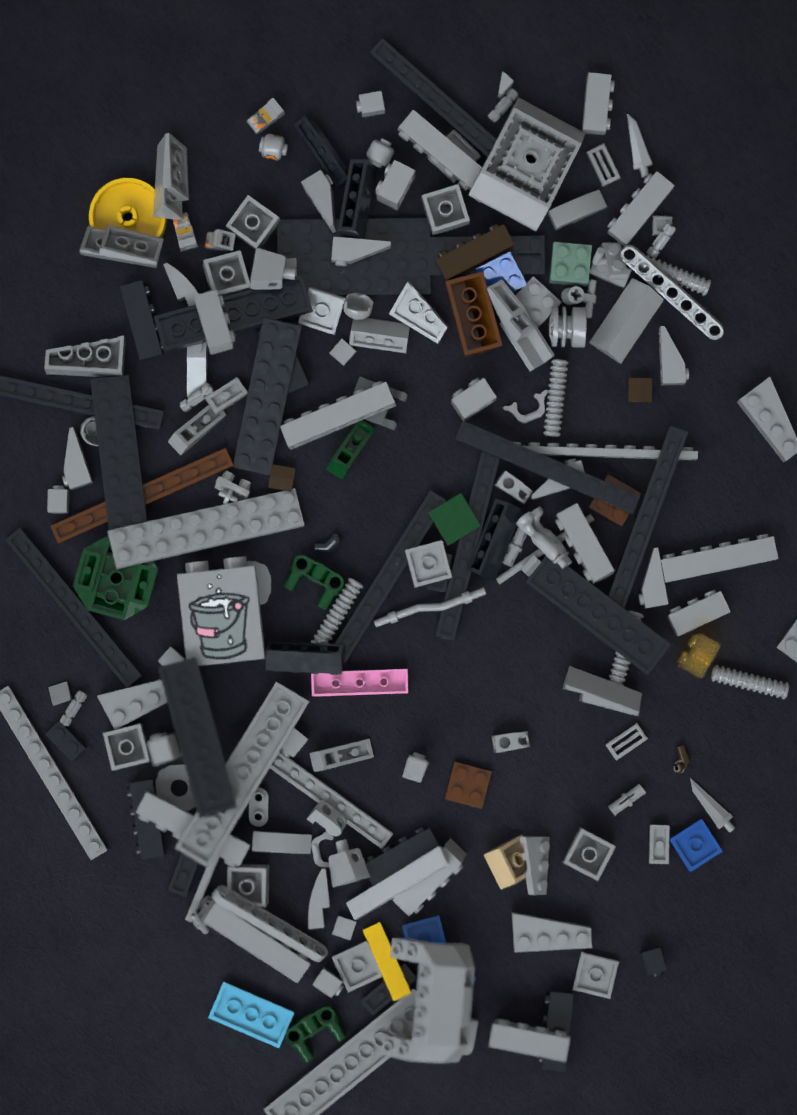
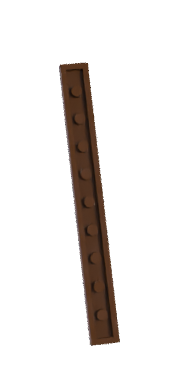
[50,448,234,544]

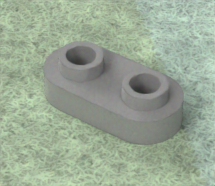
[249,788,269,826]

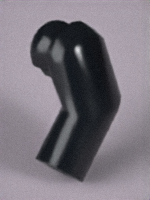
[315,533,341,552]

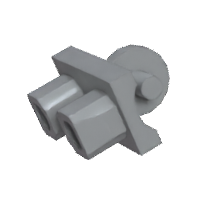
[215,471,251,504]

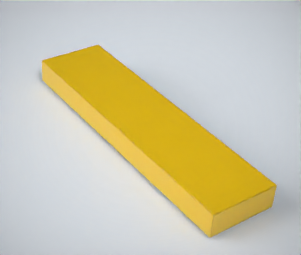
[363,922,412,1001]

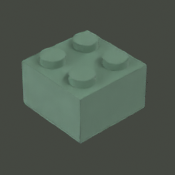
[549,242,592,286]

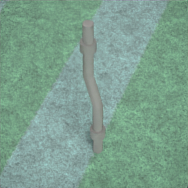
[374,587,486,627]

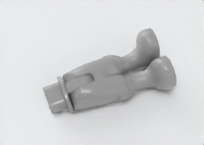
[516,506,572,569]

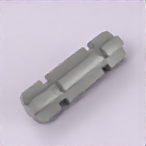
[489,88,518,122]
[647,223,676,258]
[180,383,214,412]
[60,690,87,726]

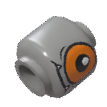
[259,134,288,160]

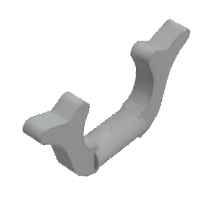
[503,390,548,423]
[311,831,333,868]

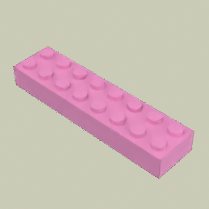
[311,669,408,696]

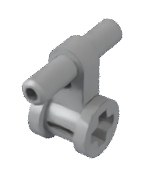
[561,280,597,318]
[190,895,213,934]

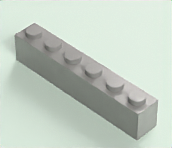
[397,110,482,203]
[280,381,396,450]
[660,534,778,583]
[136,791,251,867]
[200,899,310,983]

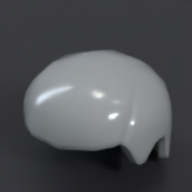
[343,293,373,320]
[80,416,98,447]

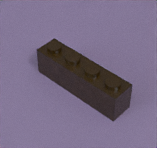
[435,224,515,282]

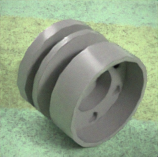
[549,307,586,348]

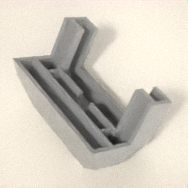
[382,938,474,1063]

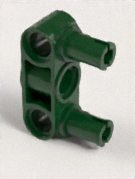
[283,555,344,610]
[285,1005,347,1063]

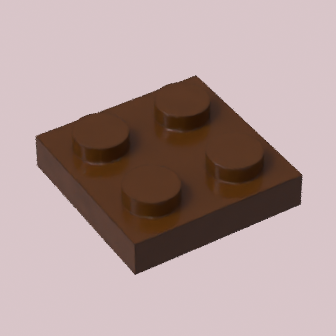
[588,474,641,527]
[445,762,492,809]

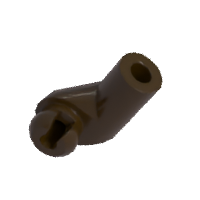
[673,745,690,773]

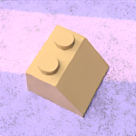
[484,835,527,889]

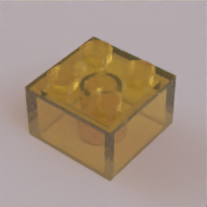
[677,633,721,679]

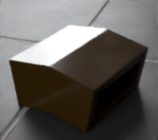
[628,378,652,403]
[268,464,296,492]

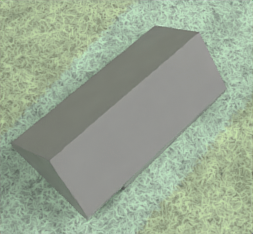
[153,133,189,220]
[80,225,164,268]
[589,278,664,364]
[562,666,642,716]

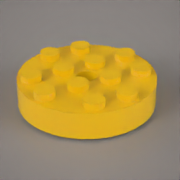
[89,178,167,238]

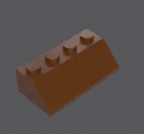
[445,272,502,358]

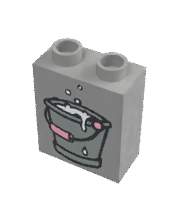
[177,557,265,666]

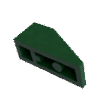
[326,420,375,480]

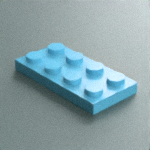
[208,982,294,1048]

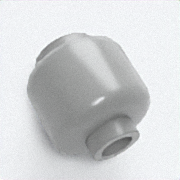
[366,138,394,168]

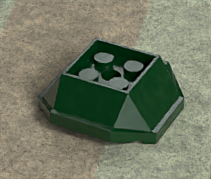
[73,536,158,620]

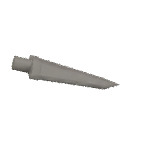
[627,114,653,178]
[690,778,735,833]

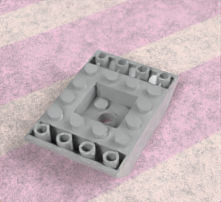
[468,98,585,231]

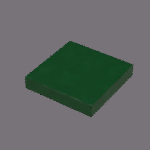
[428,493,481,546]

